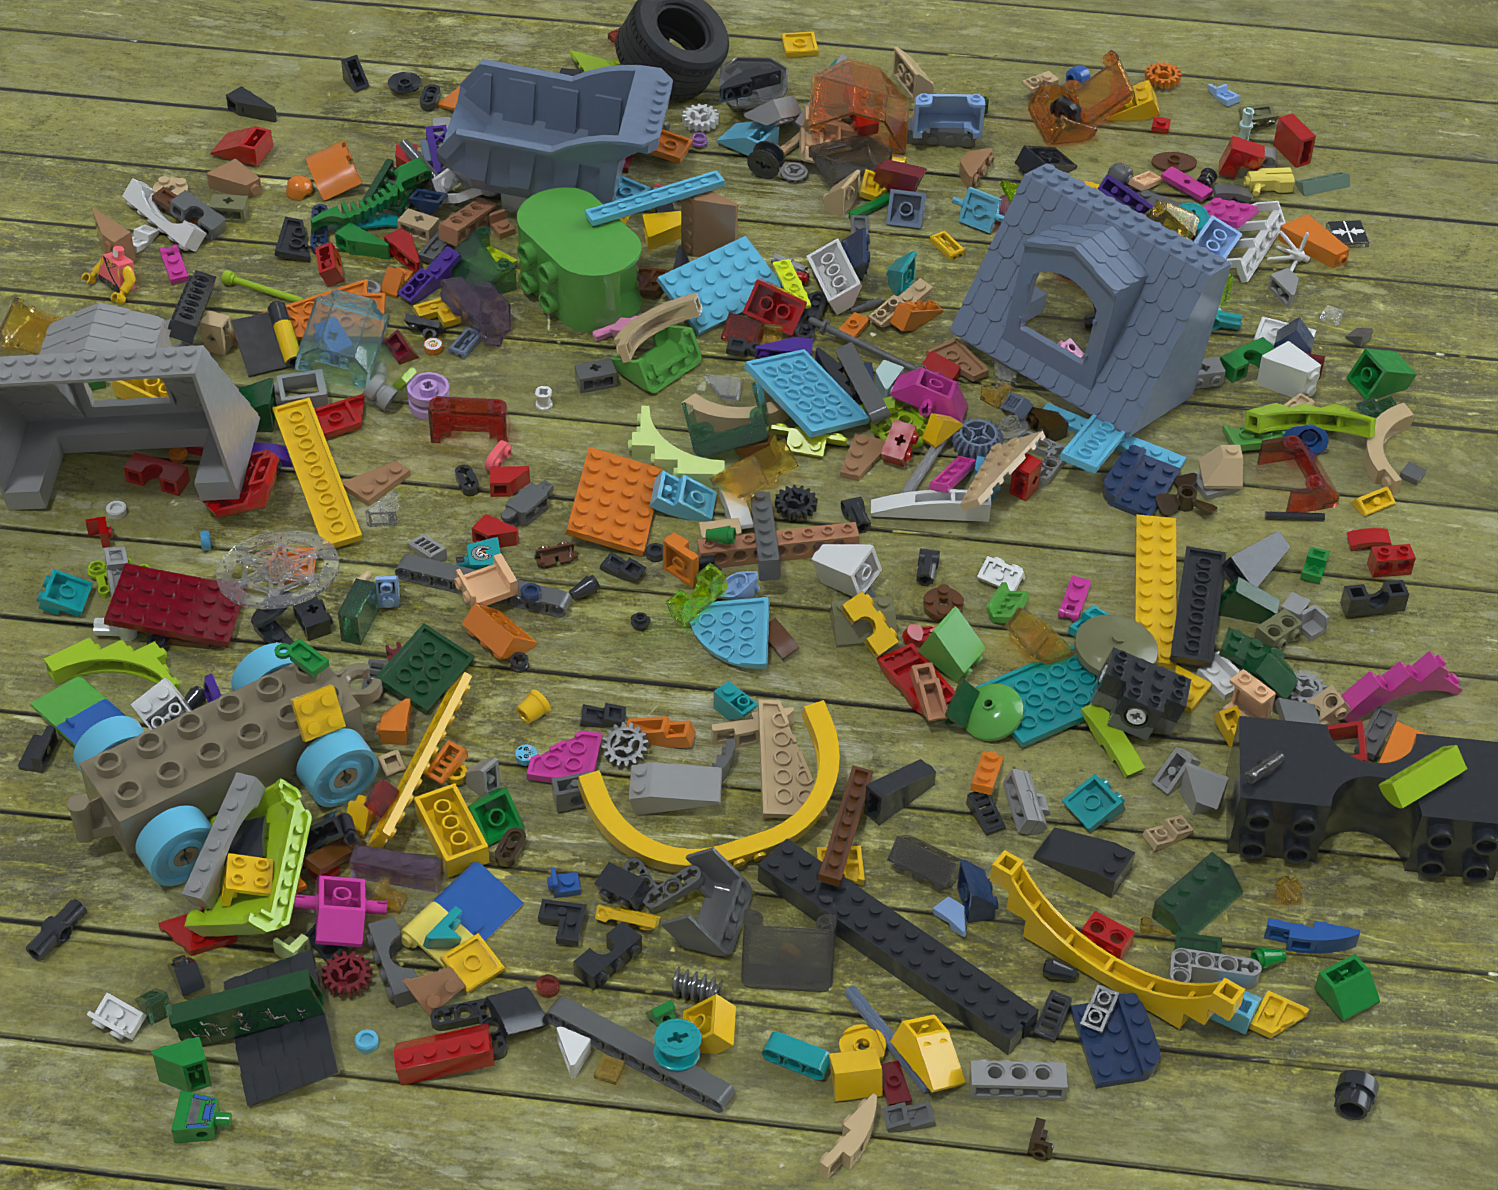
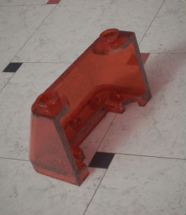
[428,396,511,444]

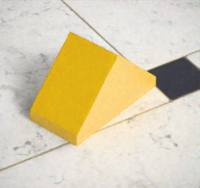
[922,413,963,448]

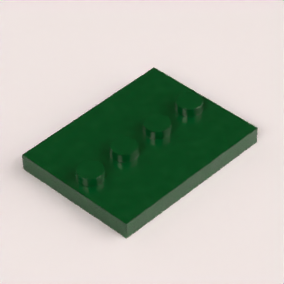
[375,623,475,715]

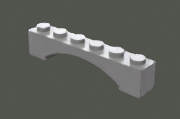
[182,772,266,910]

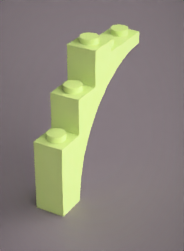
[628,406,725,488]

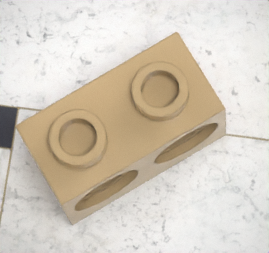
[1307,685,1352,725]

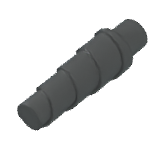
[849,298,882,314]

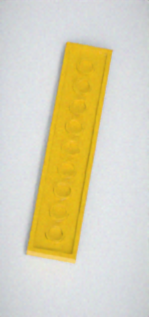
[272,397,363,551]
[1135,515,1177,670]
[364,672,472,853]

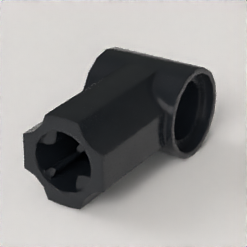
[840,496,871,534]
[916,548,940,587]

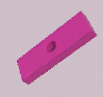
[1161,166,1213,202]

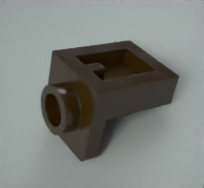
[1027,1117,1054,1160]

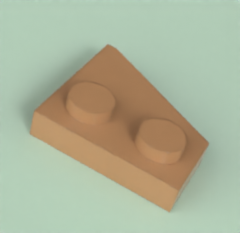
[402,967,466,1016]

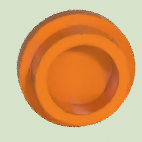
[168,447,188,464]

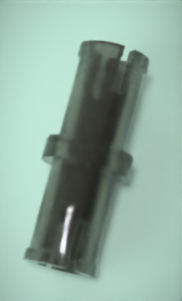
[1245,751,1285,784]

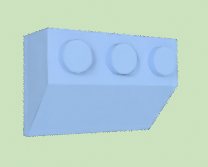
[1193,215,1242,259]

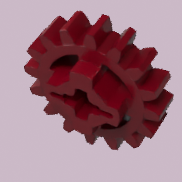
[321,951,373,998]

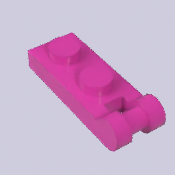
[159,244,189,285]
[1058,576,1091,622]

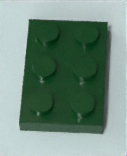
[1219,627,1286,666]

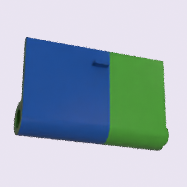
[30,677,126,746]

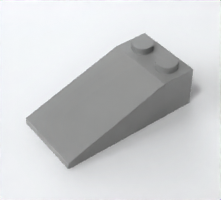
[629,762,722,815]

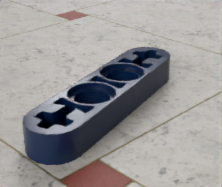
[310,204,328,255]

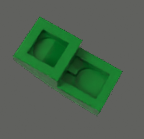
[1300,546,1330,584]

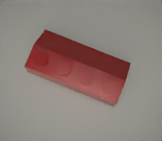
[393,1023,495,1086]

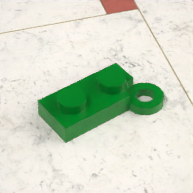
[274,638,330,678]

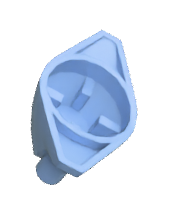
[710,571,760,601]

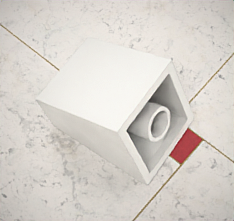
[1256,341,1321,398]
[812,544,882,597]

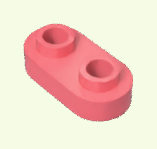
[485,440,512,472]

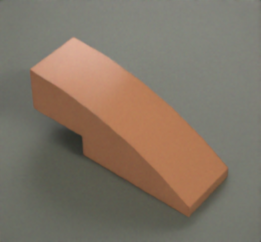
[910,662,948,722]

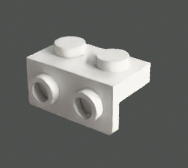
[87,993,147,1040]

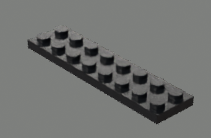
[1170,546,1227,668]

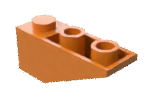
[890,300,943,331]

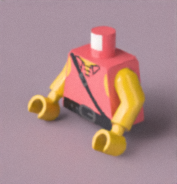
[81,246,136,304]

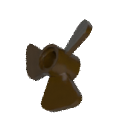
[1155,473,1218,517]

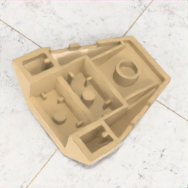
[799,106,871,165]

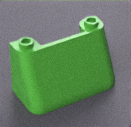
[611,325,701,393]

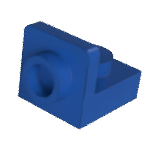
[547,868,581,899]

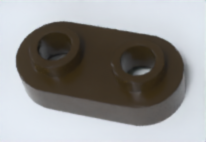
[495,828,526,867]

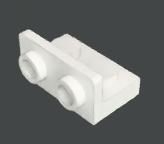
[977,556,1026,591]
[1197,651,1240,700]

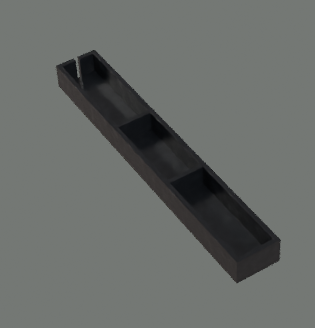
[758,838,1039,1055]

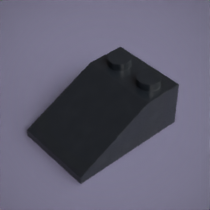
[1014,145,1078,174]

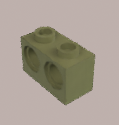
[1254,608,1303,651]

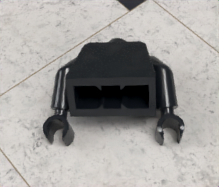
[302,809,362,870]

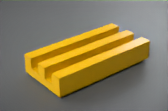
[930,231,965,261]

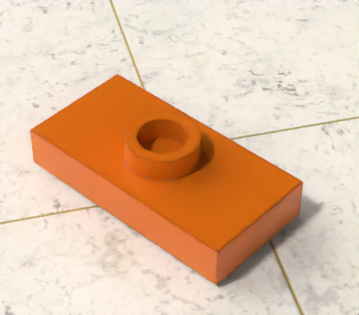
[837,312,870,342]

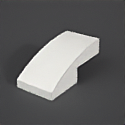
[132,225,159,253]

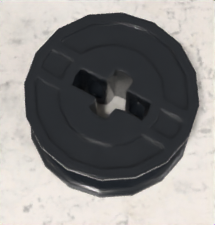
[747,141,785,179]

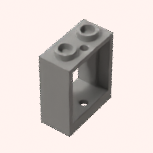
[274,369,329,409]

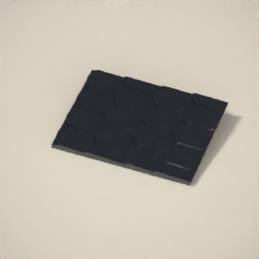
[224,949,340,1107]

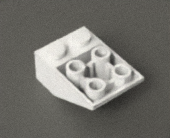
[131,678,192,730]

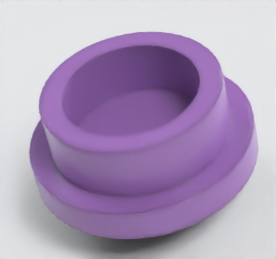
[691,132,708,148]

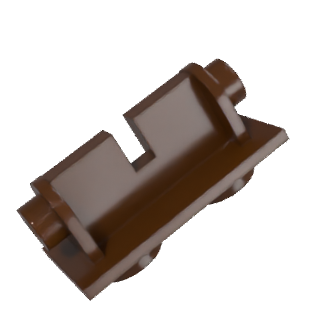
[534,541,577,568]

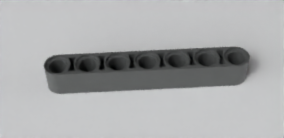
[835,342,891,425]

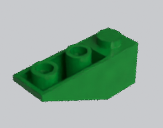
[335,222,390,260]

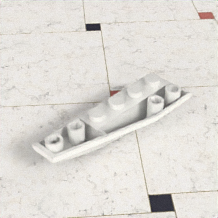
[871,489,991,522]

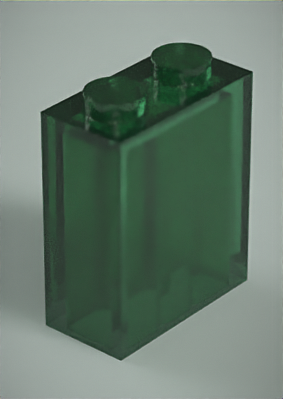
[338,578,379,646]

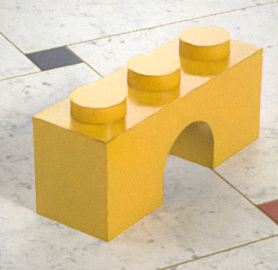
[840,591,899,659]

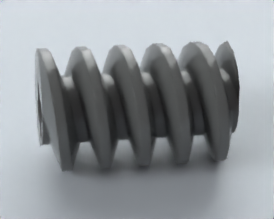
[672,967,723,1002]

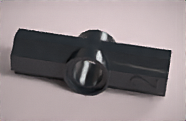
[26,899,87,961]

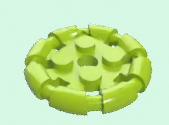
[870,400,931,449]

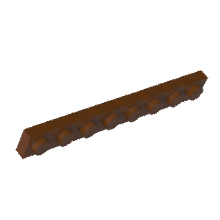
[817,765,873,887]

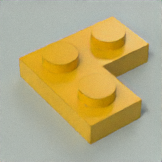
[413,296,461,328]

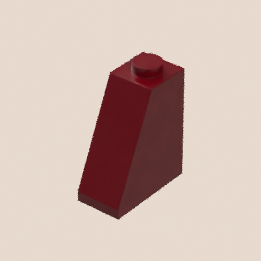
[873,159,927,192]

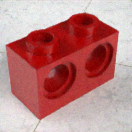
[1367,544,1416,578]
[1081,911,1135,960]

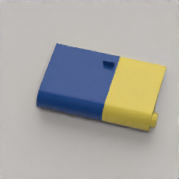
[400,862,524,968]

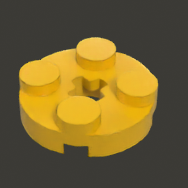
[839,1024,886,1063]

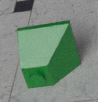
[468,787,525,846]

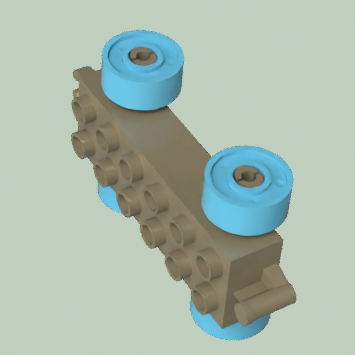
[67,643,383,886]

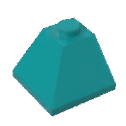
[886,251,917,297]

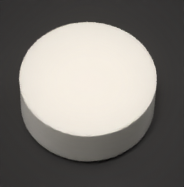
[106,501,127,520]

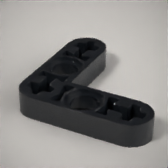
[430,998,507,1060]

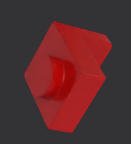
[85,516,113,548]

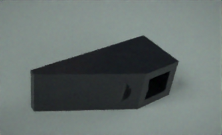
[226,86,277,123]

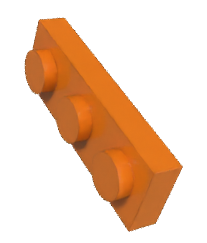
[970,751,1004,795]

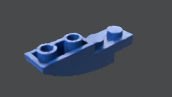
[1264,918,1360,954]

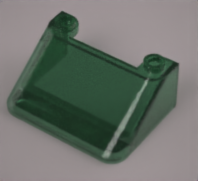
[449,225,517,303]

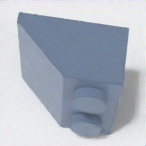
[886,189,927,229]

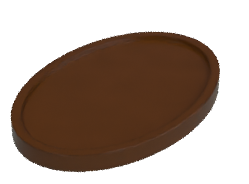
[1151,152,1197,173]

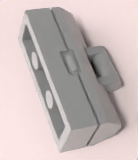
[1003,769,1050,835]

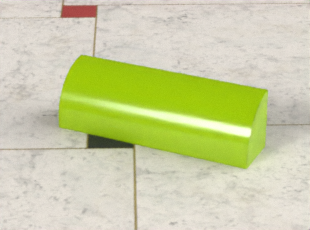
[1379,745,1467,808]

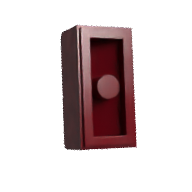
[383,329,419,365]

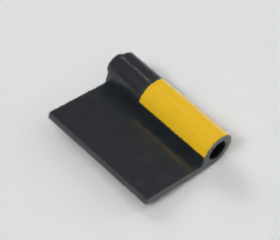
[231,301,304,377]

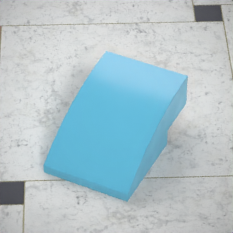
[649,470,717,521]

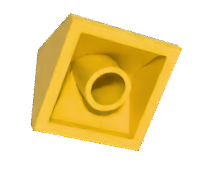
[829,1048,882,1102]

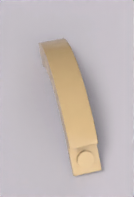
[614,292,703,363]
[682,393,789,432]
[1363,403,1414,495]

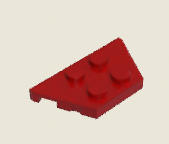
[314,394,365,439]
[158,909,238,956]

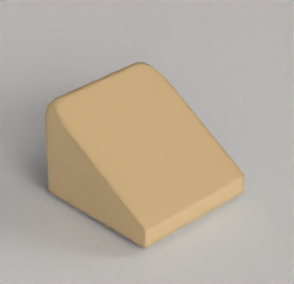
[377,749,406,777]

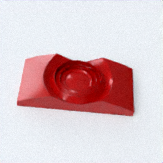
[877,643,955,716]

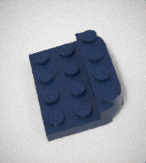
[1102,445,1181,516]
[1070,993,1160,1089]

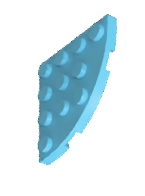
[688,597,770,669]

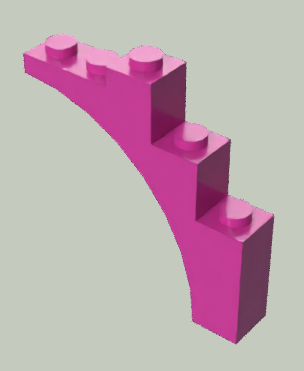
[1333,651,1463,722]

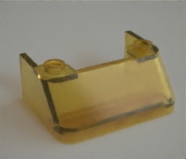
[709,438,799,500]

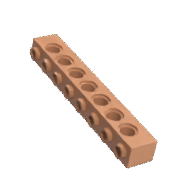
[697,522,859,568]

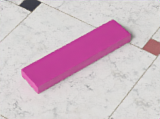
[929,456,976,493]

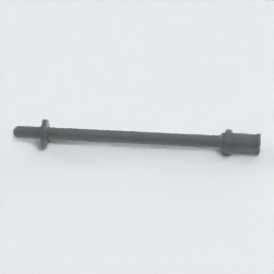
[808,317,940,375]

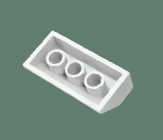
[807,238,862,315]

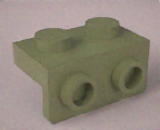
[1238,103,1280,129]

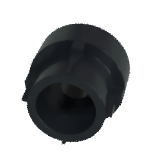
[1334,1070,1379,1120]

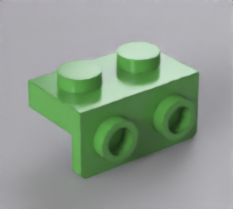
[986,582,1030,624]

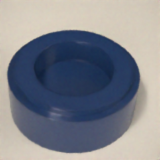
[521,583,541,603]

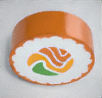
[424,338,443,355]

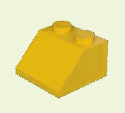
[683,994,736,1054]

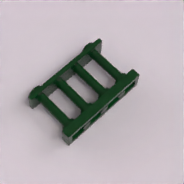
[362,158,429,217]

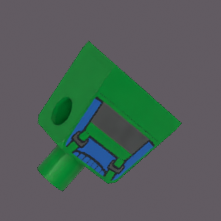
[171,1091,232,1143]

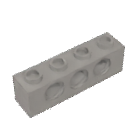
[969,1059,1068,1100]

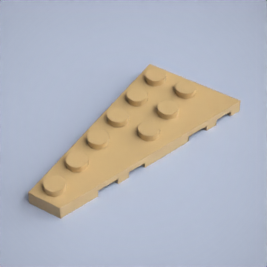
[960,431,1045,511]
[758,700,828,820]

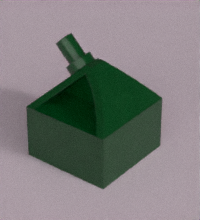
[1238,653,1298,704]

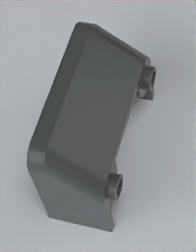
[661,847,752,956]

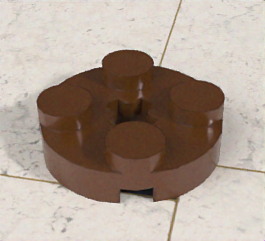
[923,584,964,621]

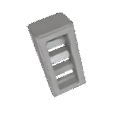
[407,534,447,562]

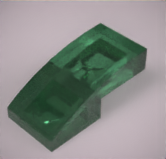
[1356,396,1397,418]

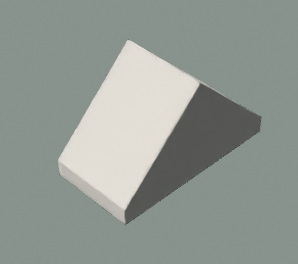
[556,1027,591,1079]

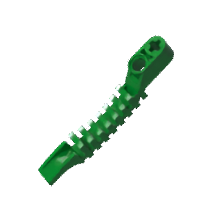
[311,158,432,232]

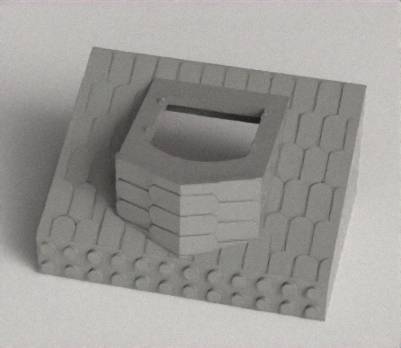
[0,303,260,510]

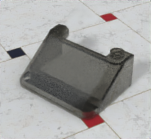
[809,135,892,188]
[741,910,836,992]

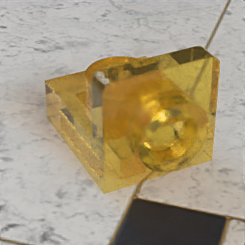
[761,324,783,345]

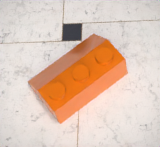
[462,603,538,661]

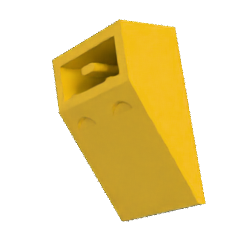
[1102,80,1160,121]
[890,1014,966,1092]

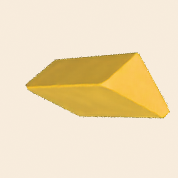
[1351,486,1396,517]

